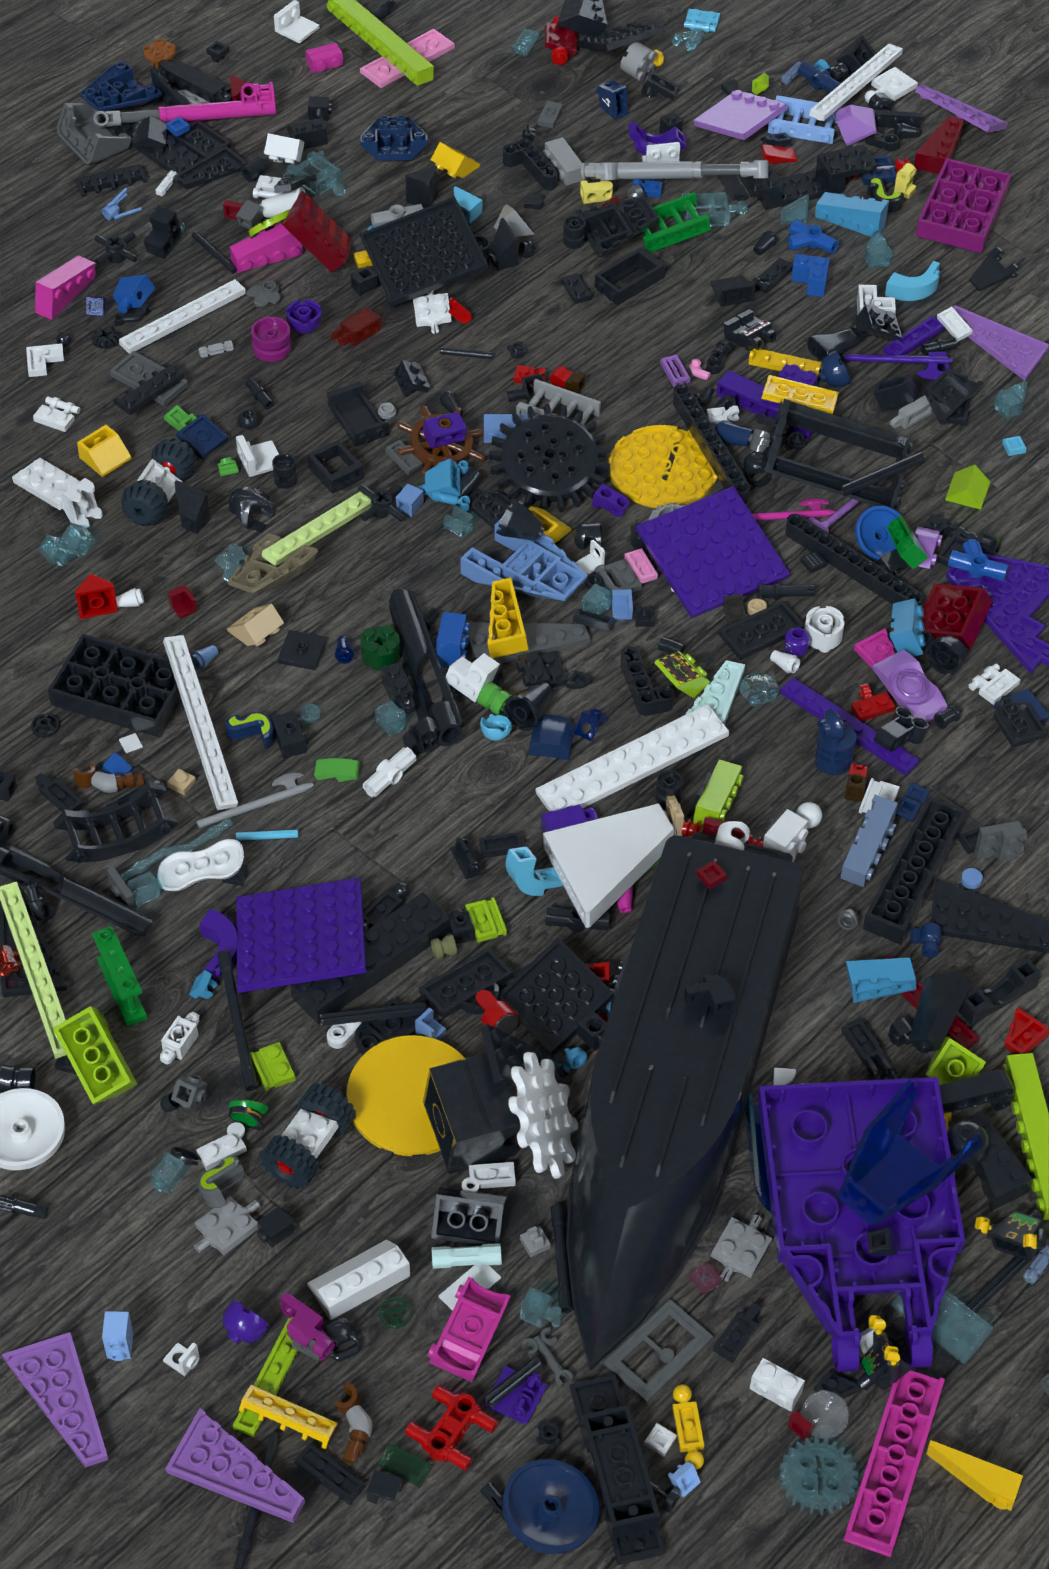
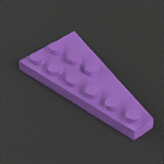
[2,1332,109,1467]

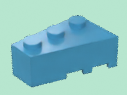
[890,598,926,656]

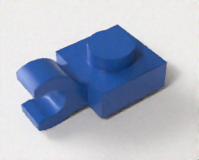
[633,179,662,198]

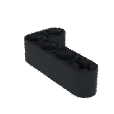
[502,139,557,190]
[620,646,675,716]
[939,1070,1014,1114]

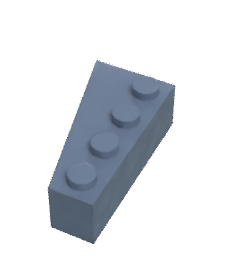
[841,795,898,887]

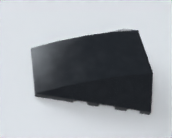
[576,196,659,257]

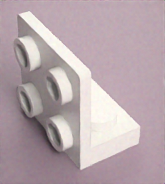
[274,0,319,43]
[642,142,680,162]
[236,435,279,477]

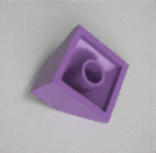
[836,105,877,146]

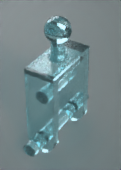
[283,151,345,196]
[682,192,748,226]

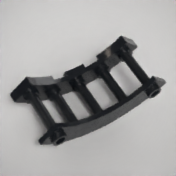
[53,781,179,863]

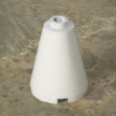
[260,187,305,218]

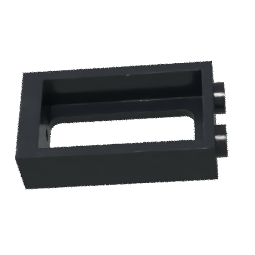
[595,247,665,306]

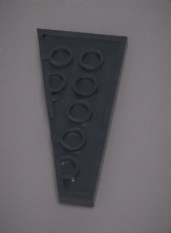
[0,887,67,997]

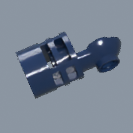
[815,708,857,775]

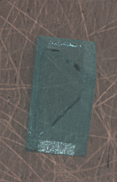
[780,194,809,224]

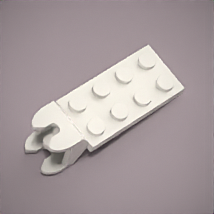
[12,458,103,528]

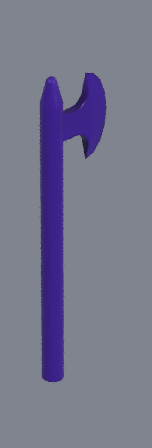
[844,354,953,379]

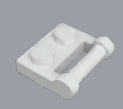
[253,175,284,198]

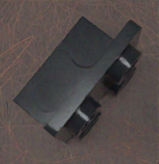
[711,275,755,307]

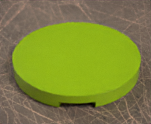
[248,209,290,238]

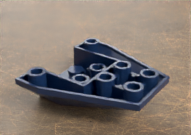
[79,61,162,111]
[360,115,428,161]

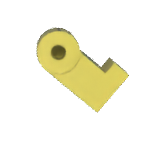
[894,163,916,199]
[580,180,613,204]

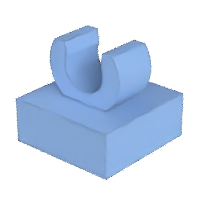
[668,1461,701,1498]

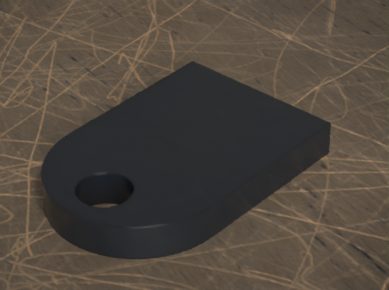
[355,998,417,1055]

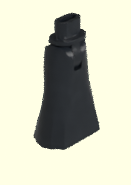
[807,326,869,362]

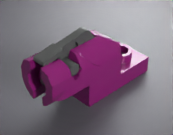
[280,1292,335,1362]

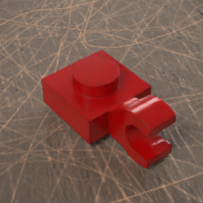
[514,365,546,384]

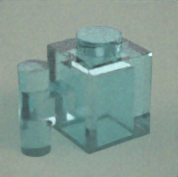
[520,1287,561,1328]

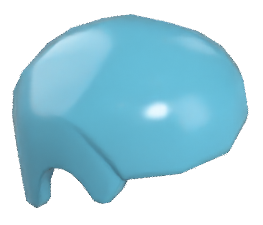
[480,714,512,741]

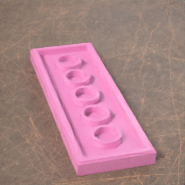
[360,29,455,88]

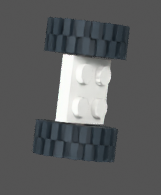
[260,1083,356,1189]

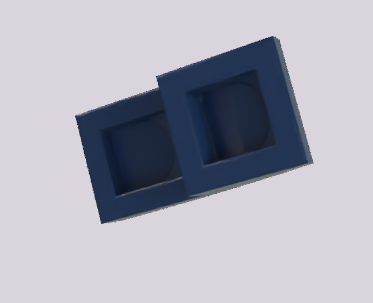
[896,783,930,822]

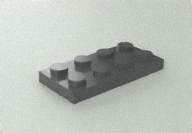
[110,351,188,406]

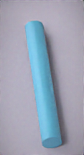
[236,829,298,841]

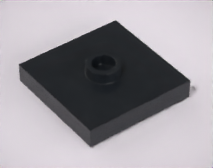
[278,630,326,670]

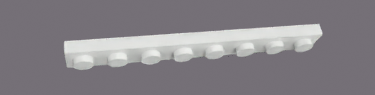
[119,279,246,354]

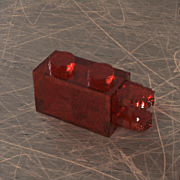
[330,306,381,347]

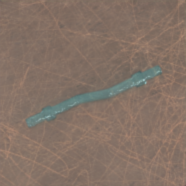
[120,818,233,881]

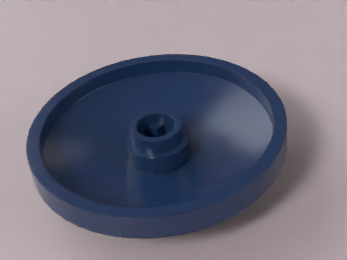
[502,1459,599,1554]

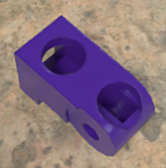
[592,483,630,517]

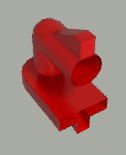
[448,297,471,323]

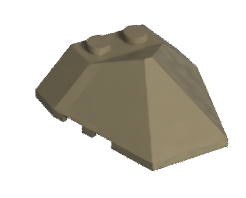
[228,533,318,593]

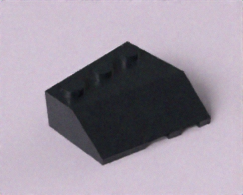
[556,0,607,36]

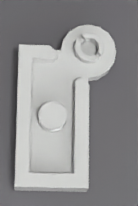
[196,1122,247,1171]

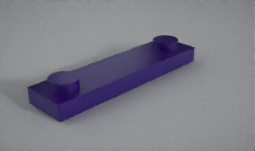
[883,316,945,356]

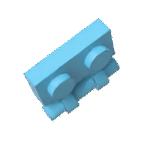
[684,9,720,33]

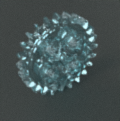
[779,1437,858,1515]

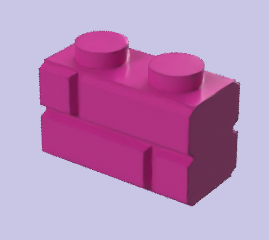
[305,42,343,73]

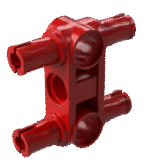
[405,1384,499,1471]

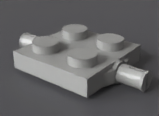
[194,1196,260,1255]
[711,1215,772,1282]

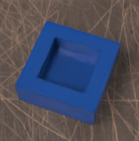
[166,117,190,137]

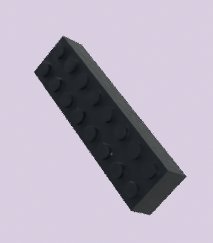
[863,796,967,945]
[290,892,450,1025]

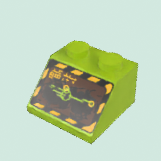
[654,651,710,698]

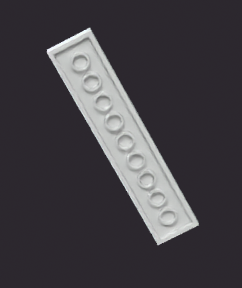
[536,704,729,811]

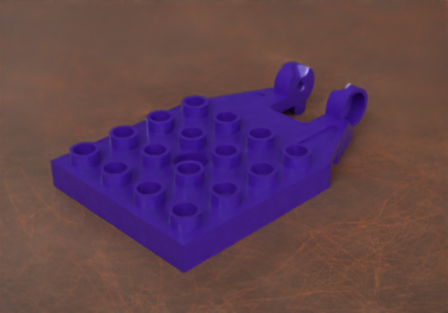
[757,1077,965,1372]

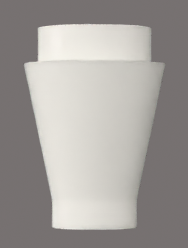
[116,588,144,608]
[770,650,800,673]

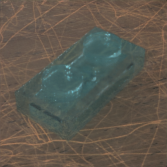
[511,29,539,56]

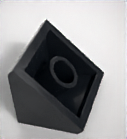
[405,165,438,208]

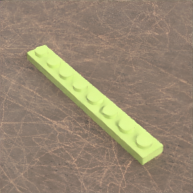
[262,492,371,566]

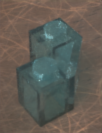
[38,523,96,566]

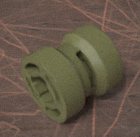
[431,934,457,960]

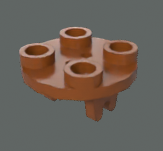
[143,38,176,68]

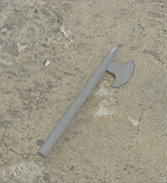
[196,772,314,828]

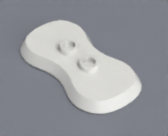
[158,839,244,892]

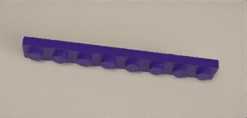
[780,677,919,776]

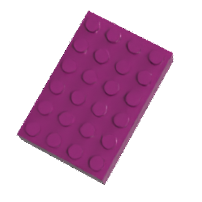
[916,158,1012,253]

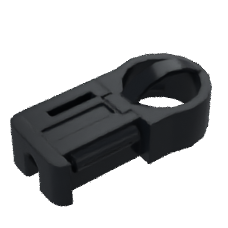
[865,132,899,151]

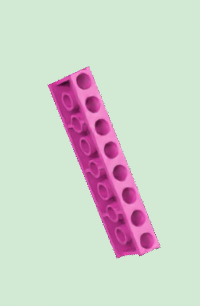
[844,1370,945,1558]

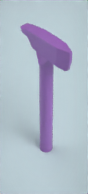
[807,499,860,533]

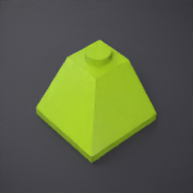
[925,1037,986,1084]

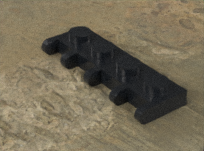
[75,164,147,197]
[113,362,184,415]

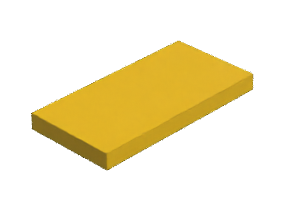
[761,375,839,414]

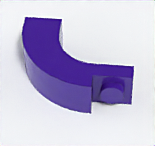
[628,121,687,155]
[200,909,238,981]

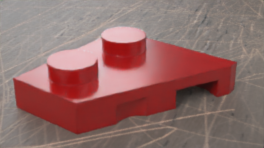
[1005,1007,1049,1055]

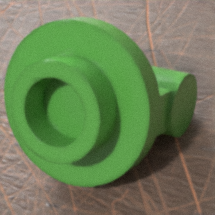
[217,457,239,477]

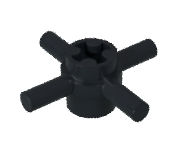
[94,232,137,265]
[358,484,405,522]

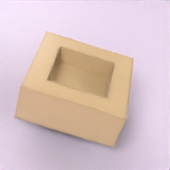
[167,769,196,795]

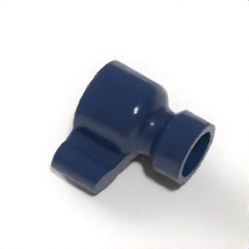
[910,923,942,958]

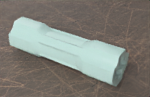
[432,1244,501,1269]

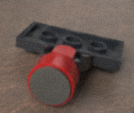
[419,947,519,1034]

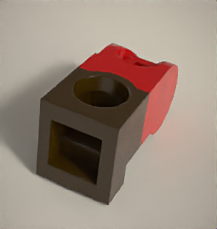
[549,366,585,394]
[844,763,867,802]

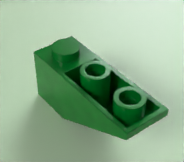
[886,515,928,569]

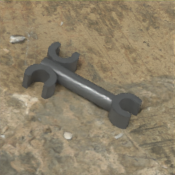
[522,1327,573,1389]

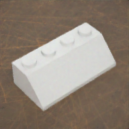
[307,1240,410,1321]

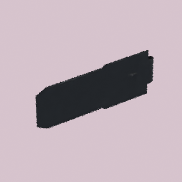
[717,175,750,201]

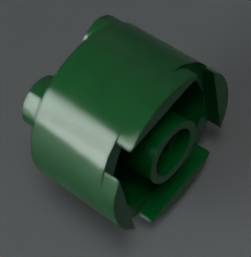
[361,625,400,671]

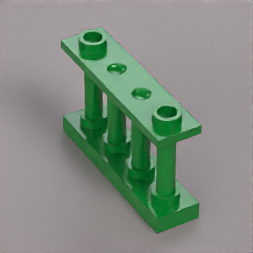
[643,192,711,253]
[91,926,147,1027]

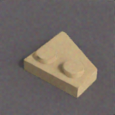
[666,795,685,836]

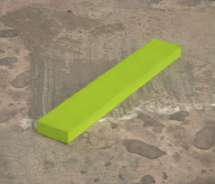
[233,1318,299,1438]

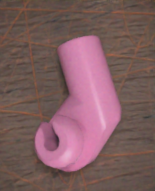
[690,359,711,381]

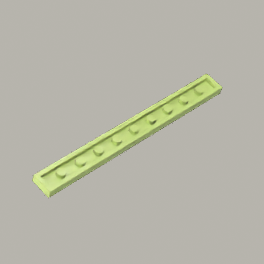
[0,882,66,1059]

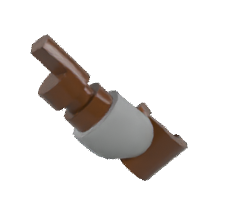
[73,762,144,793]
[334,1383,373,1463]

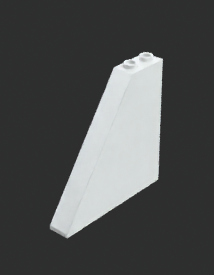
[543,804,676,928]

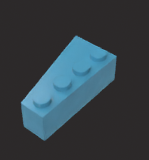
[815,192,889,239]

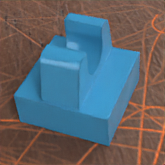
[189,970,217,999]

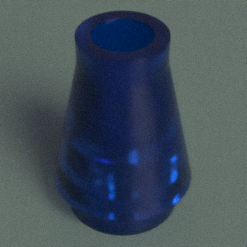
[335,636,354,664]

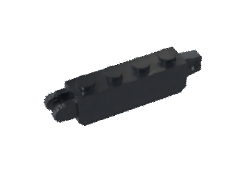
[159,60,232,103]

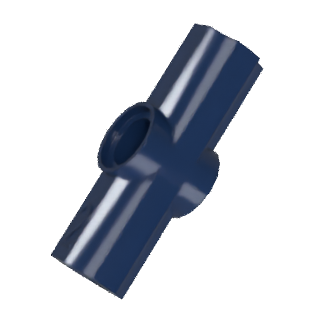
[797,61,841,93]

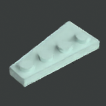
[686,660,745,725]

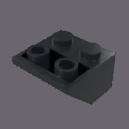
[855,304,902,341]

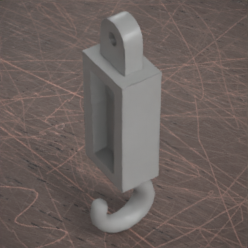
[890,395,933,429]

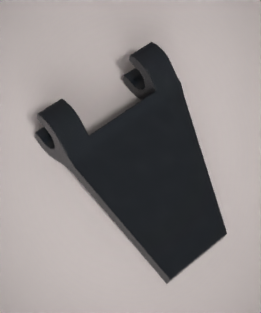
[969,247,1019,292]

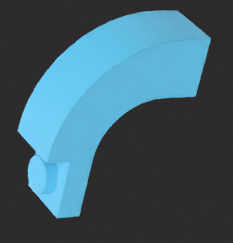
[885,261,941,301]
[506,846,563,896]

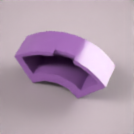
[915,526,942,569]

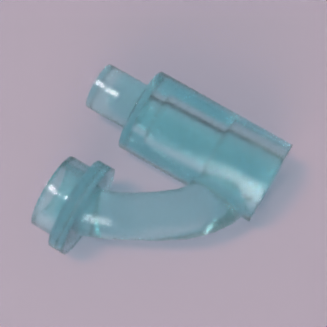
[671,29,704,51]

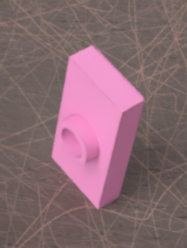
[624,548,658,584]

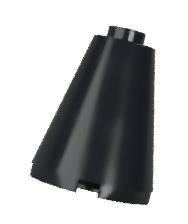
[503,682,553,731]

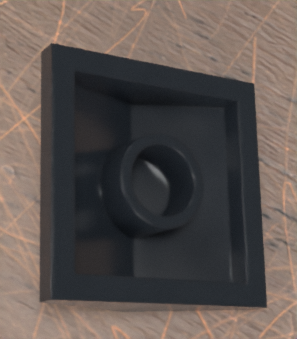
[132,116,167,147]

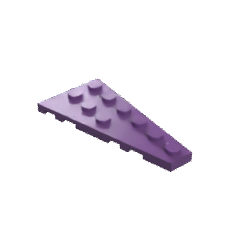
[915,85,1008,132]
[953,305,1049,381]
[165,1408,305,1523]

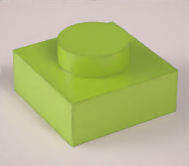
[752,72,769,95]

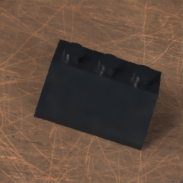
[431,1187,507,1245]

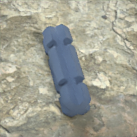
[781,61,801,84]
[1023,1245,1049,1284]

